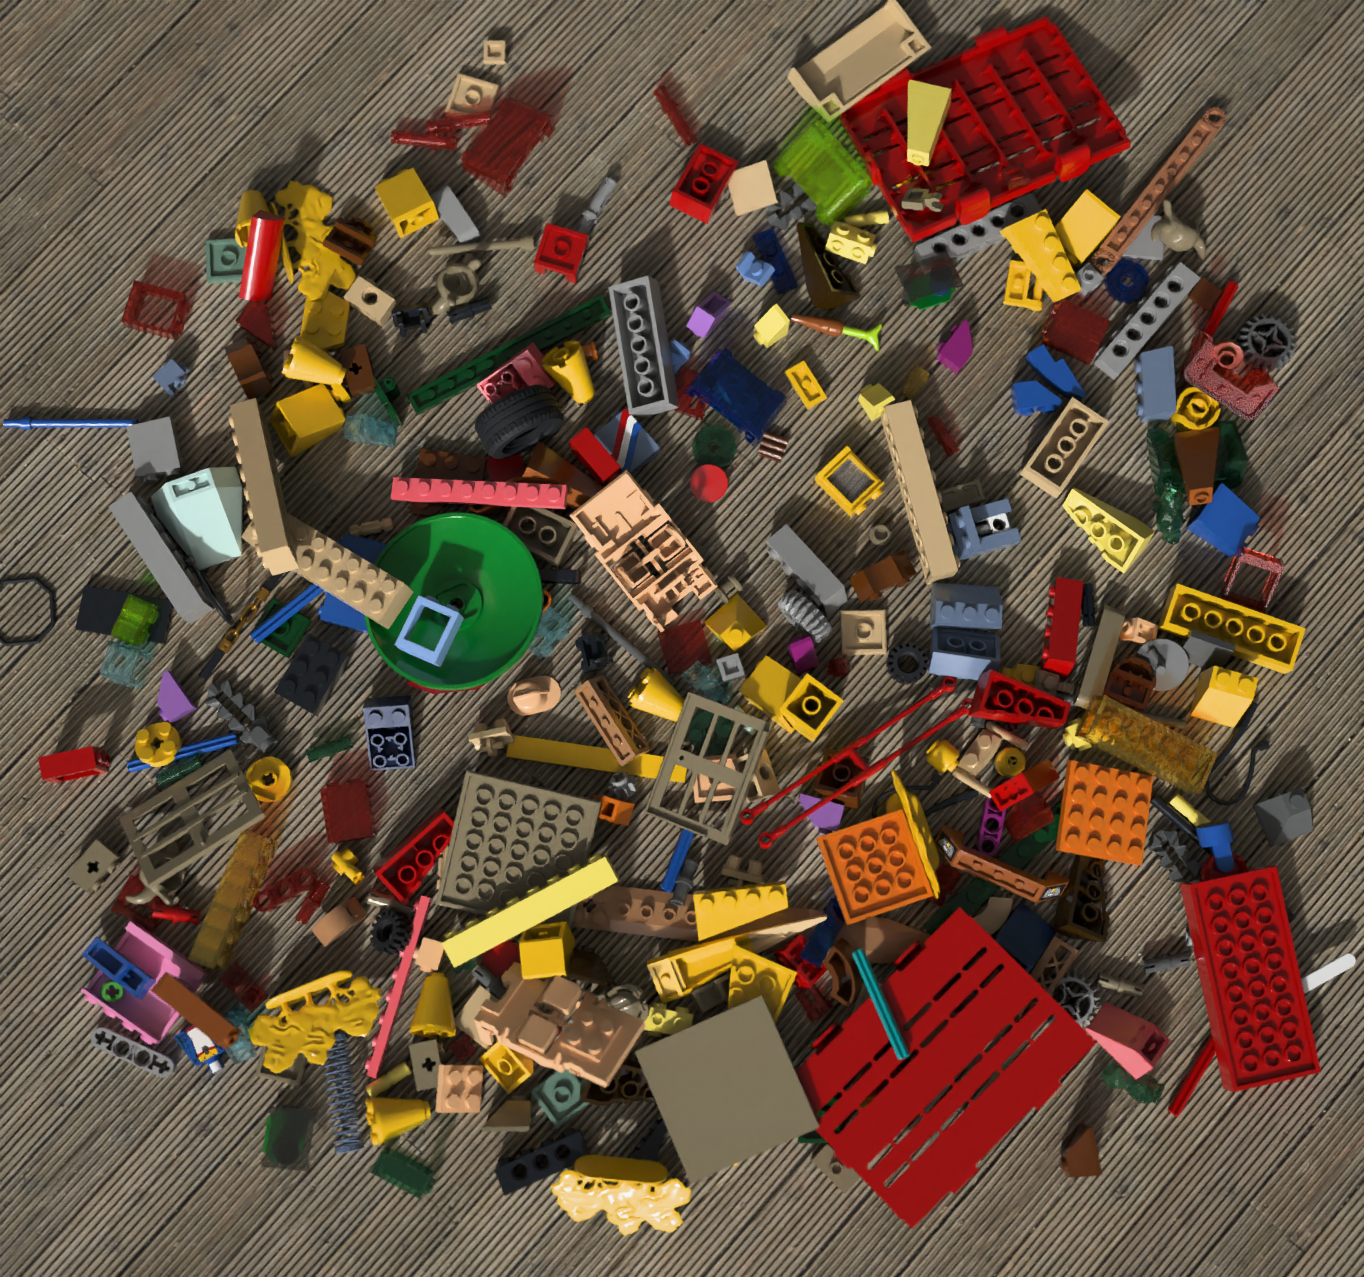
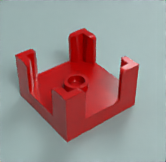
[534,223,589,284]

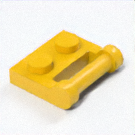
[1003,260,1043,311]

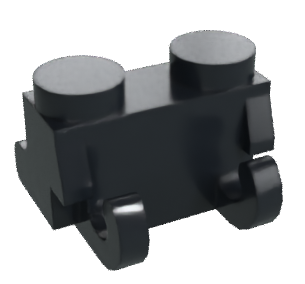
[391,301,430,337]
[576,632,613,673]

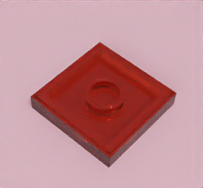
[657,620,712,675]

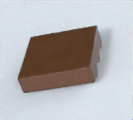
[1188,277,1223,311]
[757,431,789,463]

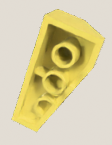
[1062,488,1155,573]

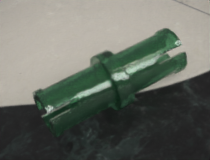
[305,734,353,763]
[155,754,203,788]

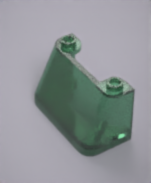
[1146,420,1249,497]

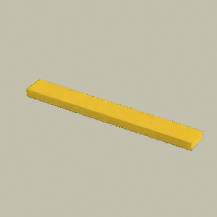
[506,735,687,783]

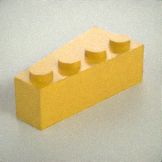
[999,209,1082,303]
[693,881,788,941]

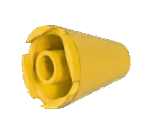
[235,190,271,248]
[542,340,595,404]
[410,972,456,1038]

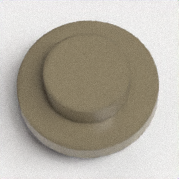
[869,524,891,546]

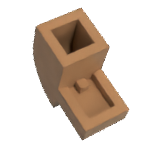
[311,896,368,947]

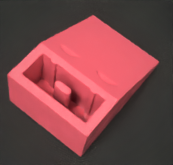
[477,343,556,404]
[1085,1002,1171,1080]

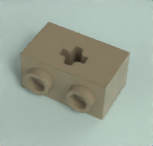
[66,839,123,893]
[409,1038,446,1091]

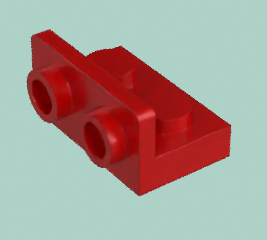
[773,934,828,988]

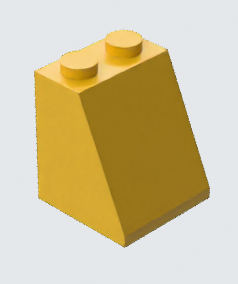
[374,168,439,238]
[1055,189,1120,269]
[269,383,345,458]
[739,655,802,734]
[1189,666,1258,728]
[779,673,844,743]

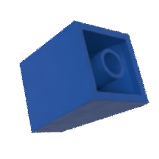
[1186,483,1260,558]

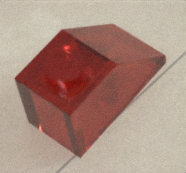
[235,300,277,351]
[1004,791,1054,842]

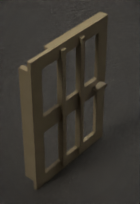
[644,692,773,846]
[119,749,266,888]

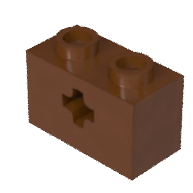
[337,344,376,398]

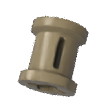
[714,574,743,604]

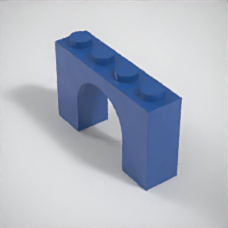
[318,534,387,634]

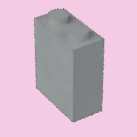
[126,416,185,483]

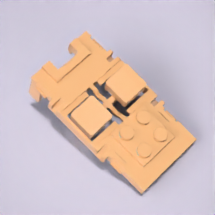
[570,470,718,632]
[474,961,645,1087]

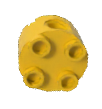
[1170,386,1220,432]

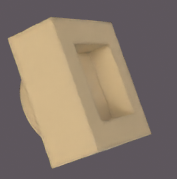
[483,40,506,65]

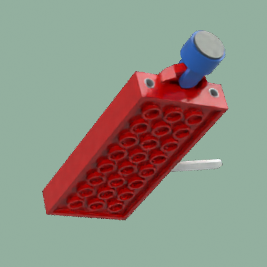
[1180,820,1356,1092]

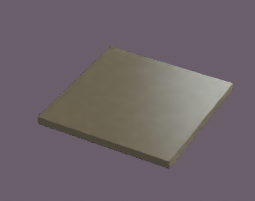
[436,770,601,930]
[635,995,820,1183]

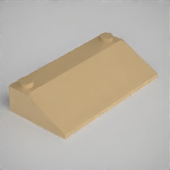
[787,0,931,123]

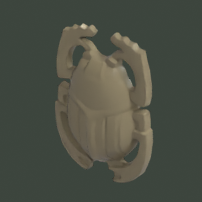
[598,983,650,1022]

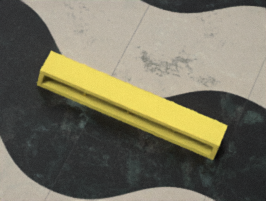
[441,853,619,968]

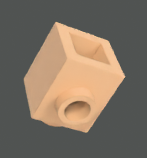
[413,937,445,973]

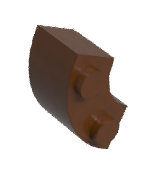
[224,336,274,400]
[849,550,917,602]
[822,938,863,1008]

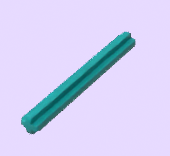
[852,948,909,1060]

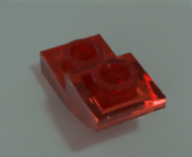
[219,962,269,1013]

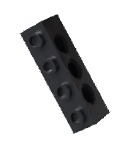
[494,1128,592,1196]

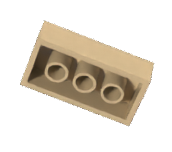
[1020,397,1109,498]

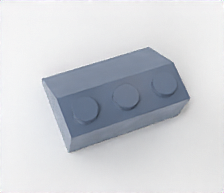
[1134,346,1177,423]
[930,582,1003,631]
[928,627,1001,680]

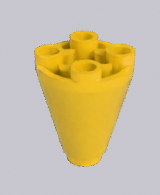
[281,335,347,385]
[627,667,685,722]
[366,1097,431,1145]

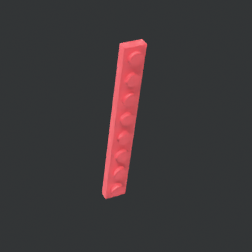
[391,477,568,509]
[365,895,433,1078]

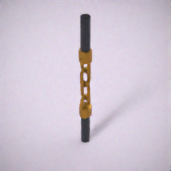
[199,573,284,680]

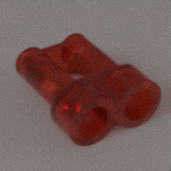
[795,984,833,1023]

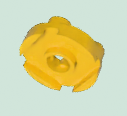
[135,722,182,767]
[246,757,292,802]

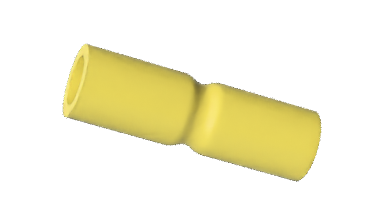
[844,210,889,228]
[1169,793,1211,827]
[366,1061,412,1098]

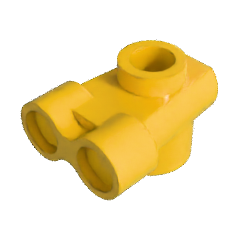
[331,848,365,885]

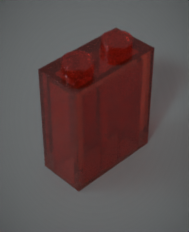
[1041,299,1111,365]
[320,778,377,844]

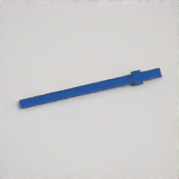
[3,416,139,430]

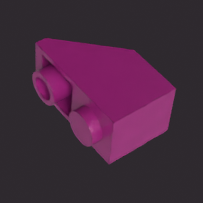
[936,319,973,374]
[787,635,819,675]

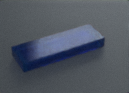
[752,228,798,295]
[799,898,845,968]

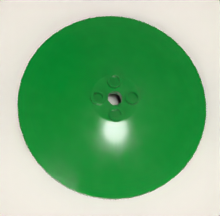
[364,513,544,690]

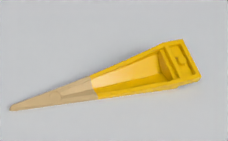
[647,914,827,1004]

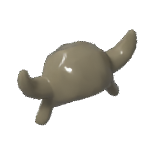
[1151,199,1206,261]
[429,252,481,315]
[126,835,186,904]

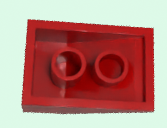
[669,143,739,224]

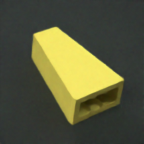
[907,80,951,166]

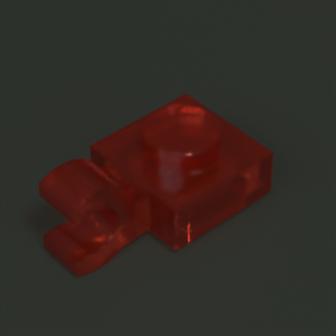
[927,863,963,907]

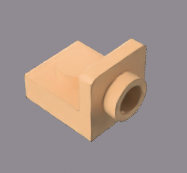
[1120,618,1159,645]

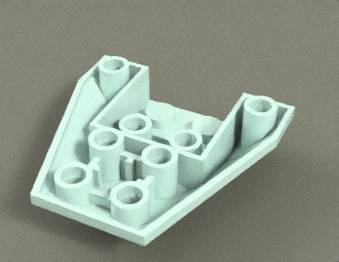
[151,467,243,571]

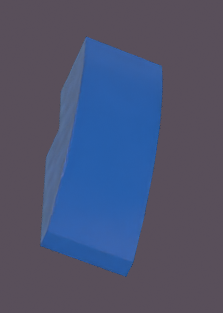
[1025,344,1086,402]
[82,936,156,999]

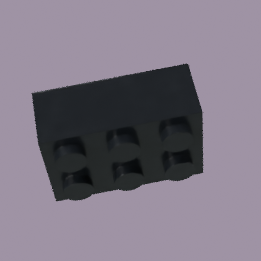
[274,633,351,717]

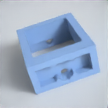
[395,595,464,667]

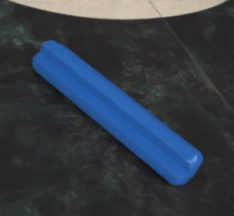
[661,829,694,892]

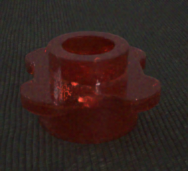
[827,658,850,677]
[450,1035,477,1062]

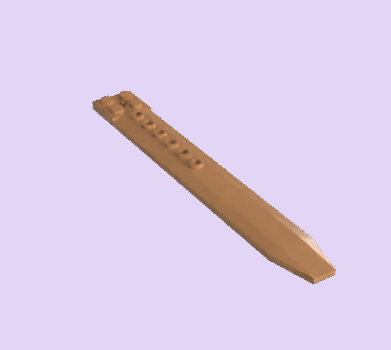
[572,885,930,964]

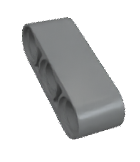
[430,184,480,244]

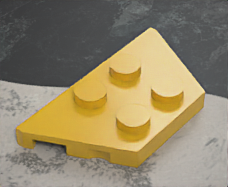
[300,291,350,352]

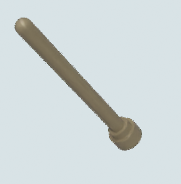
[429,233,534,255]

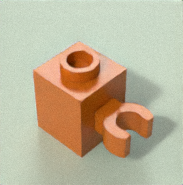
[593,795,635,826]

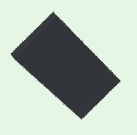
[75,586,173,645]

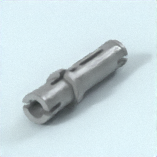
[574,177,617,235]

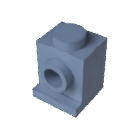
[152,359,189,398]

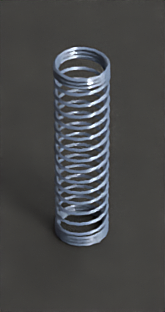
[324,1032,365,1153]

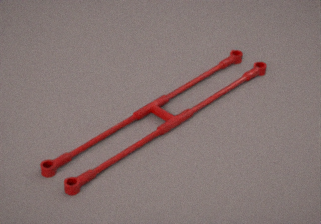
[740,676,973,849]

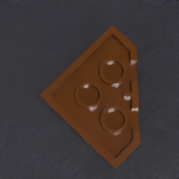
[410,448,487,517]

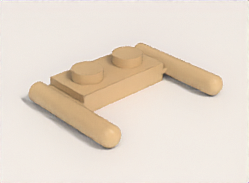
[952,721,1028,798]

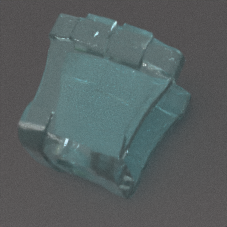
[100,641,153,689]

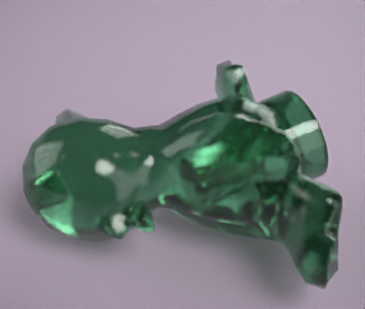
[1152,482,1185,544]
[1102,1064,1165,1104]

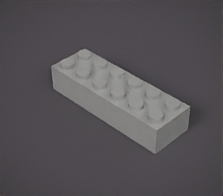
[609,275,680,418]
[108,492,213,624]

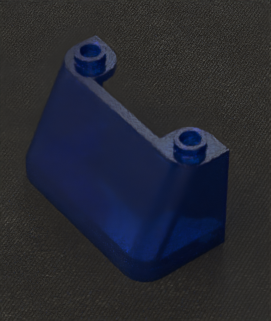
[684,348,787,446]

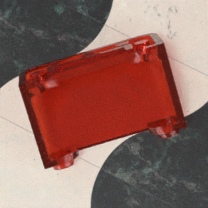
[461,97,555,198]
[1183,329,1280,420]

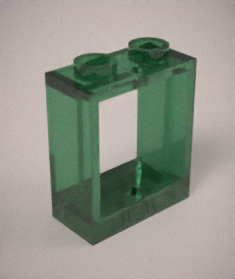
[370,1147,437,1199]

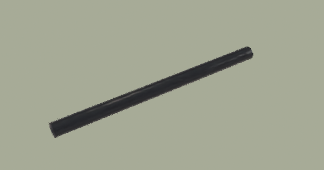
[1150,794,1296,923]

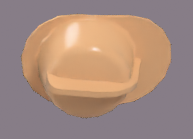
[507,676,561,716]

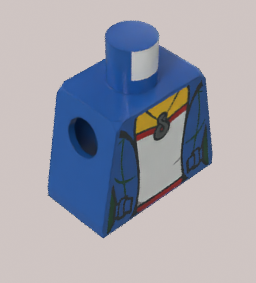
[174,1025,229,1074]

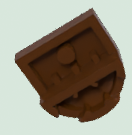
[323,217,376,266]
[1103,657,1156,711]

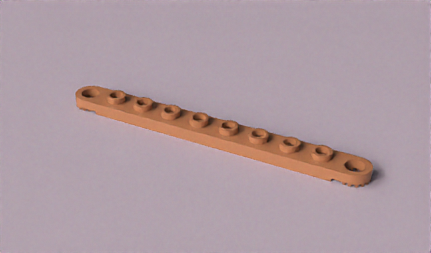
[1091,107,1226,274]

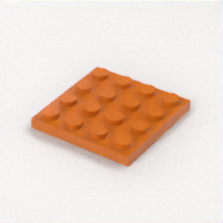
[1055,760,1154,866]
[816,809,934,926]

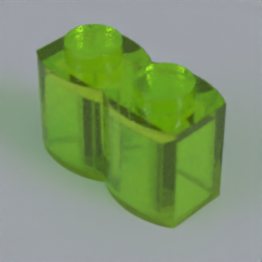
[110,594,159,648]

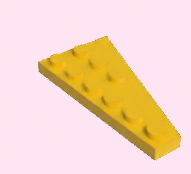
[727,944,797,1024]

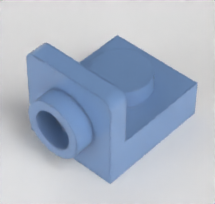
[736,251,775,287]
[670,339,690,376]

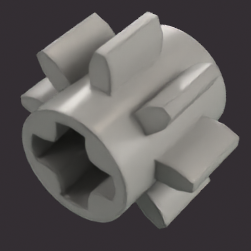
[608,771,637,800]

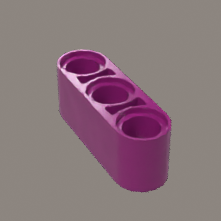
[975,796,1006,856]

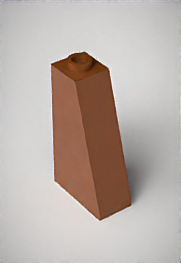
[1174,427,1220,506]
[520,441,604,509]
[151,972,242,1049]

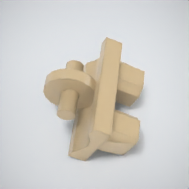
[468,719,515,757]
[721,854,763,886]

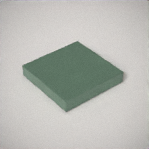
[205,238,247,284]
[530,1069,590,1129]

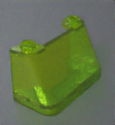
[774,120,872,228]

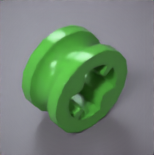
[100,980,123,1002]

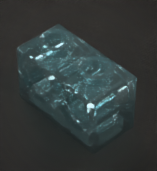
[528,606,570,660]

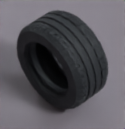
[475,385,563,459]

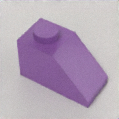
[686,291,732,338]
[157,670,197,724]
[798,793,844,835]

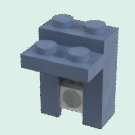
[946,498,1021,561]

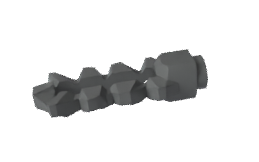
[766,166,844,230]
[204,680,278,754]
[1148,830,1201,897]

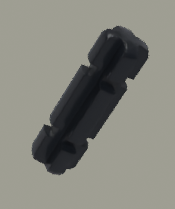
[1081,583,1096,627]

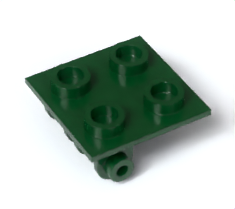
[373,377,403,427]

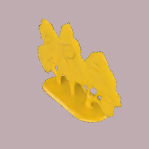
[269,181,357,301]
[885,768,940,899]
[248,970,382,1073]
[551,1155,691,1236]

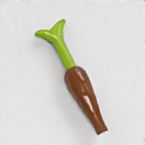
[791,313,882,351]

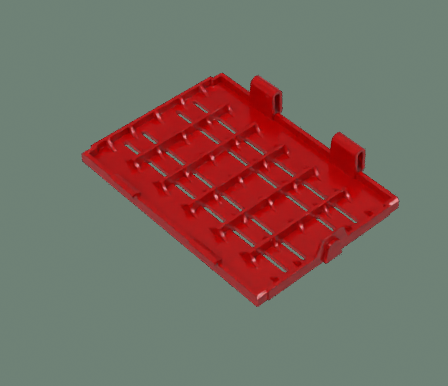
[838,16,1131,243]
[796,907,1096,1229]

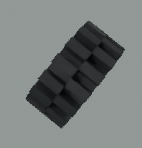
[886,642,929,685]
[370,911,413,955]

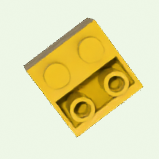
[519,922,575,979]

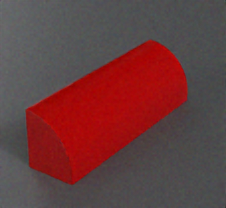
[239,210,285,301]

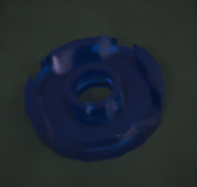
[1105,260,1149,304]

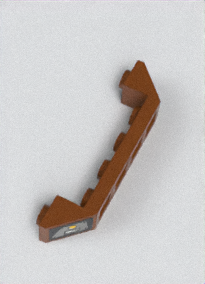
[934,825,1069,902]

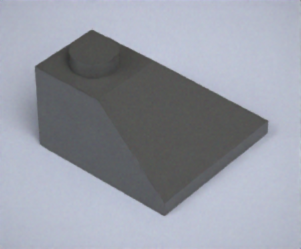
[1252,787,1313,847]

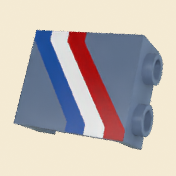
[593,408,660,476]

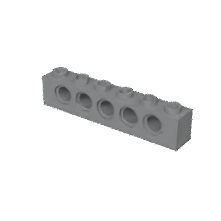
[913,192,1042,275]
[1094,262,1200,380]

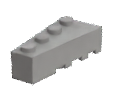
[766,524,848,618]

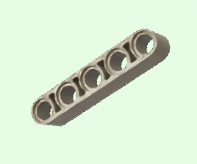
[1073,604,1126,712]

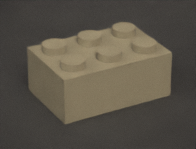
[503,507,579,569]

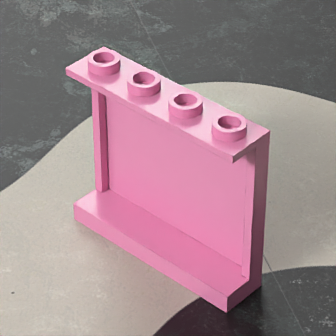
[81,921,210,1044]

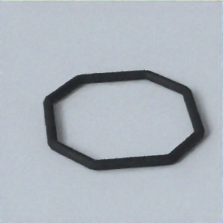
[0,577,56,646]

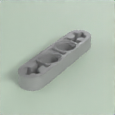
[91,1027,176,1078]

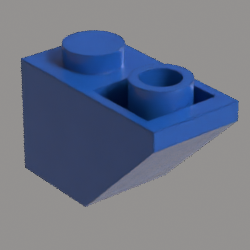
[1010,380,1061,416]

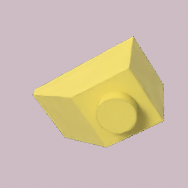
[753,304,790,349]
[858,383,895,421]

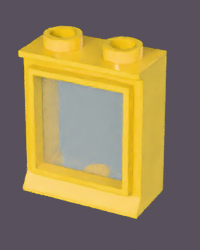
[814,446,884,517]

